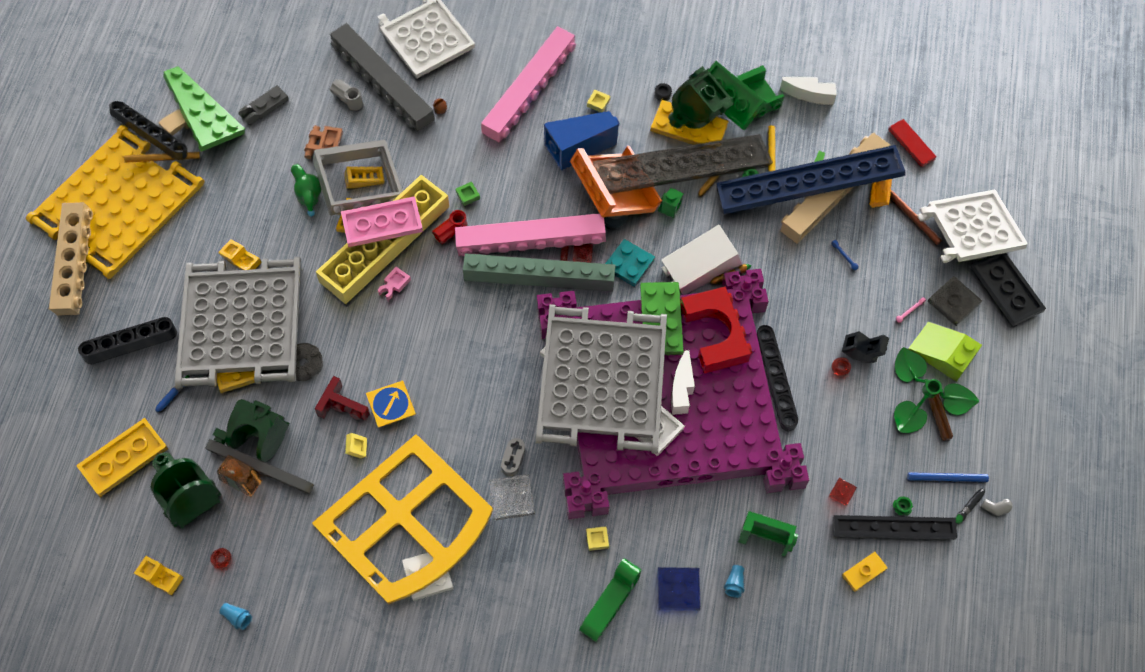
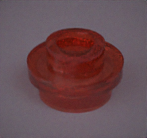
[831,357,851,376]
[210,548,232,569]

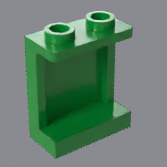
[738,511,798,557]

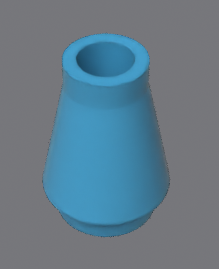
[724,565,744,598]
[219,603,252,630]

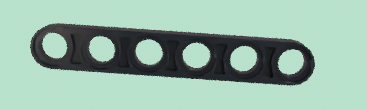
[109,101,188,160]
[757,325,798,431]

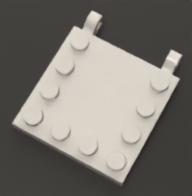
[378,0,475,79]
[917,190,1028,263]

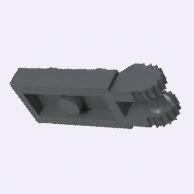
[238,85,289,125]

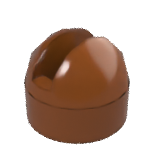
[433,98,447,114]

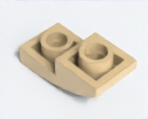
[158,109,189,136]

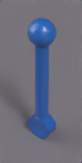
[831,240,858,270]

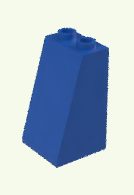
[544,111,620,171]

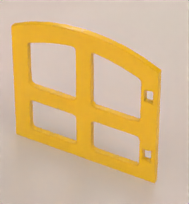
[312,434,493,604]

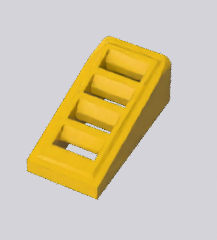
[344,167,384,189]

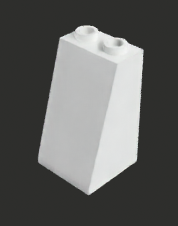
[661,225,742,295]

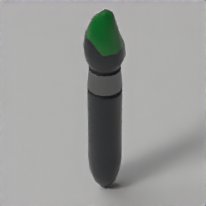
[955,488,985,524]

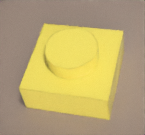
[587,90,610,112]
[345,433,367,459]
[586,527,609,551]

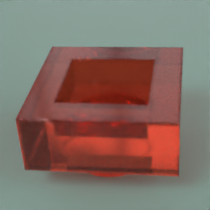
[829,477,857,506]

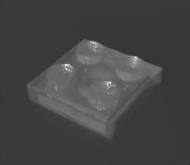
[489,474,535,521]

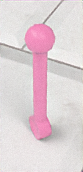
[896,297,926,323]

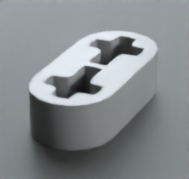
[501,438,525,476]

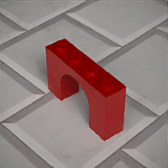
[680,286,752,374]

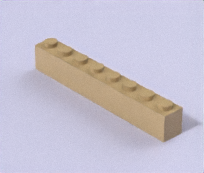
[780,132,890,244]

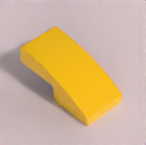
[218,239,262,270]
[134,556,183,596]

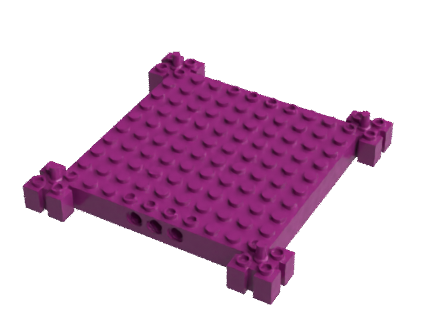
[537,269,809,520]

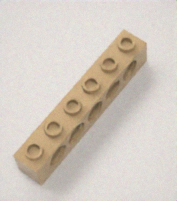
[49,202,93,316]

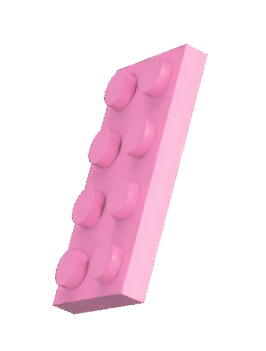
[341,197,423,247]

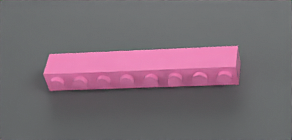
[481,26,576,143]
[455,214,606,256]

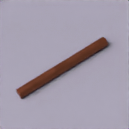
[890,190,942,245]

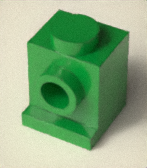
[658,188,684,218]

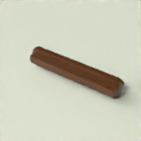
[928,393,953,441]

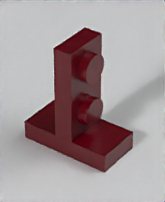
[315,376,370,421]

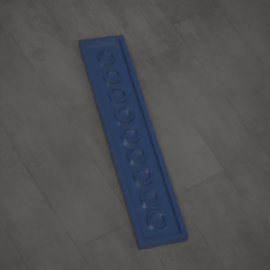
[716,145,905,214]

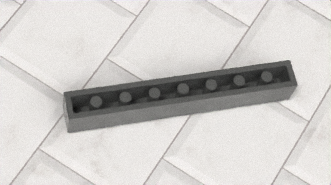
[330,23,435,131]

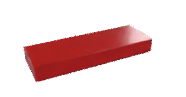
[888,119,937,168]

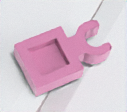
[378,267,411,300]

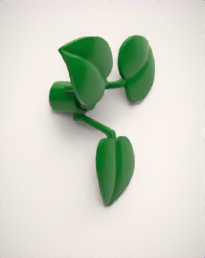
[894,347,979,433]

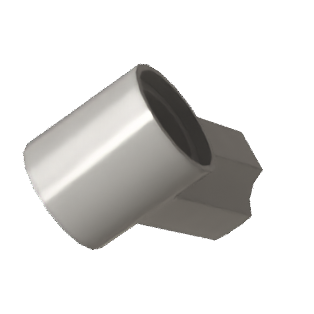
[330,79,363,111]

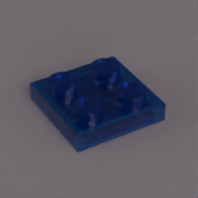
[658,567,700,611]

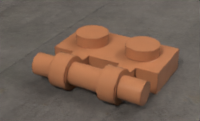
[304,125,343,159]

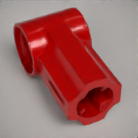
[432,210,468,244]

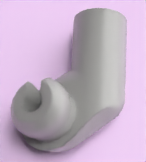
[981,499,1012,516]

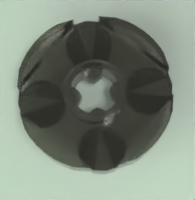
[285,343,323,381]

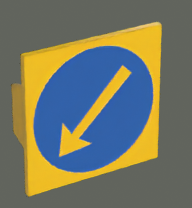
[366,380,416,428]

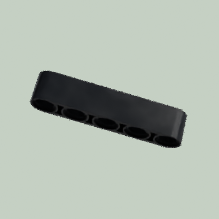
[78,317,177,364]

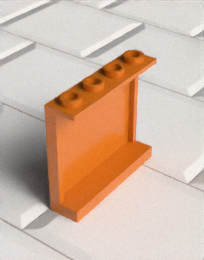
[570,146,662,217]

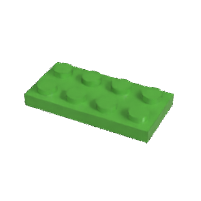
[640,282,683,355]

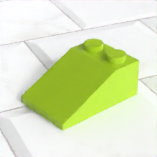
[908,322,982,382]

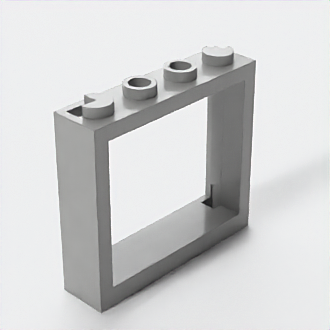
[313,140,403,215]

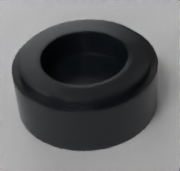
[654,83,672,101]

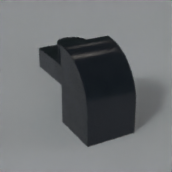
[842,331,889,363]

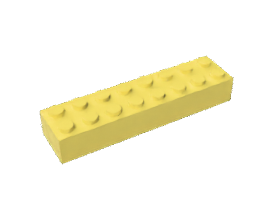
[316,175,449,304]

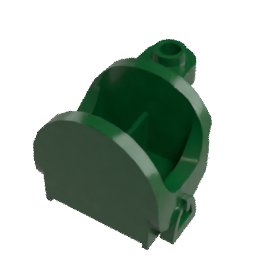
[668,66,734,129]
[212,399,290,462]
[150,452,222,529]

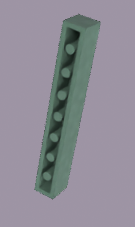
[463,253,615,292]

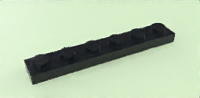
[833,515,957,540]

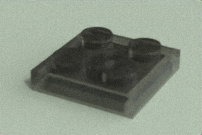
[927,276,983,326]

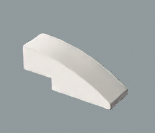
[780,77,837,105]
[671,350,695,415]

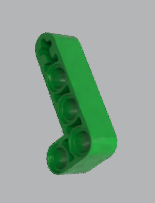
[579,558,642,642]

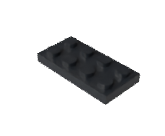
[971,253,1046,326]

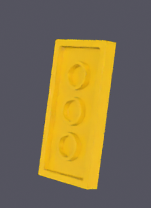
[650,100,729,152]
[76,418,168,497]

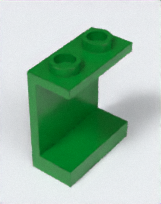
[736,65,784,118]

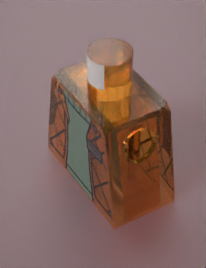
[217,455,262,497]

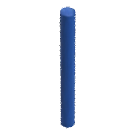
[907,472,989,482]

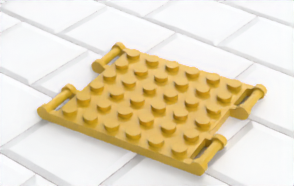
[26,125,205,279]

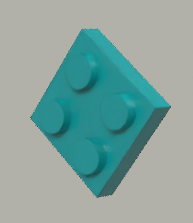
[605,239,655,287]

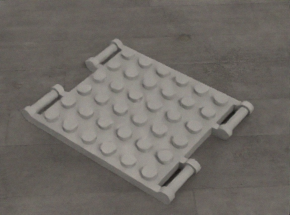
[175,257,301,389]
[536,304,667,454]

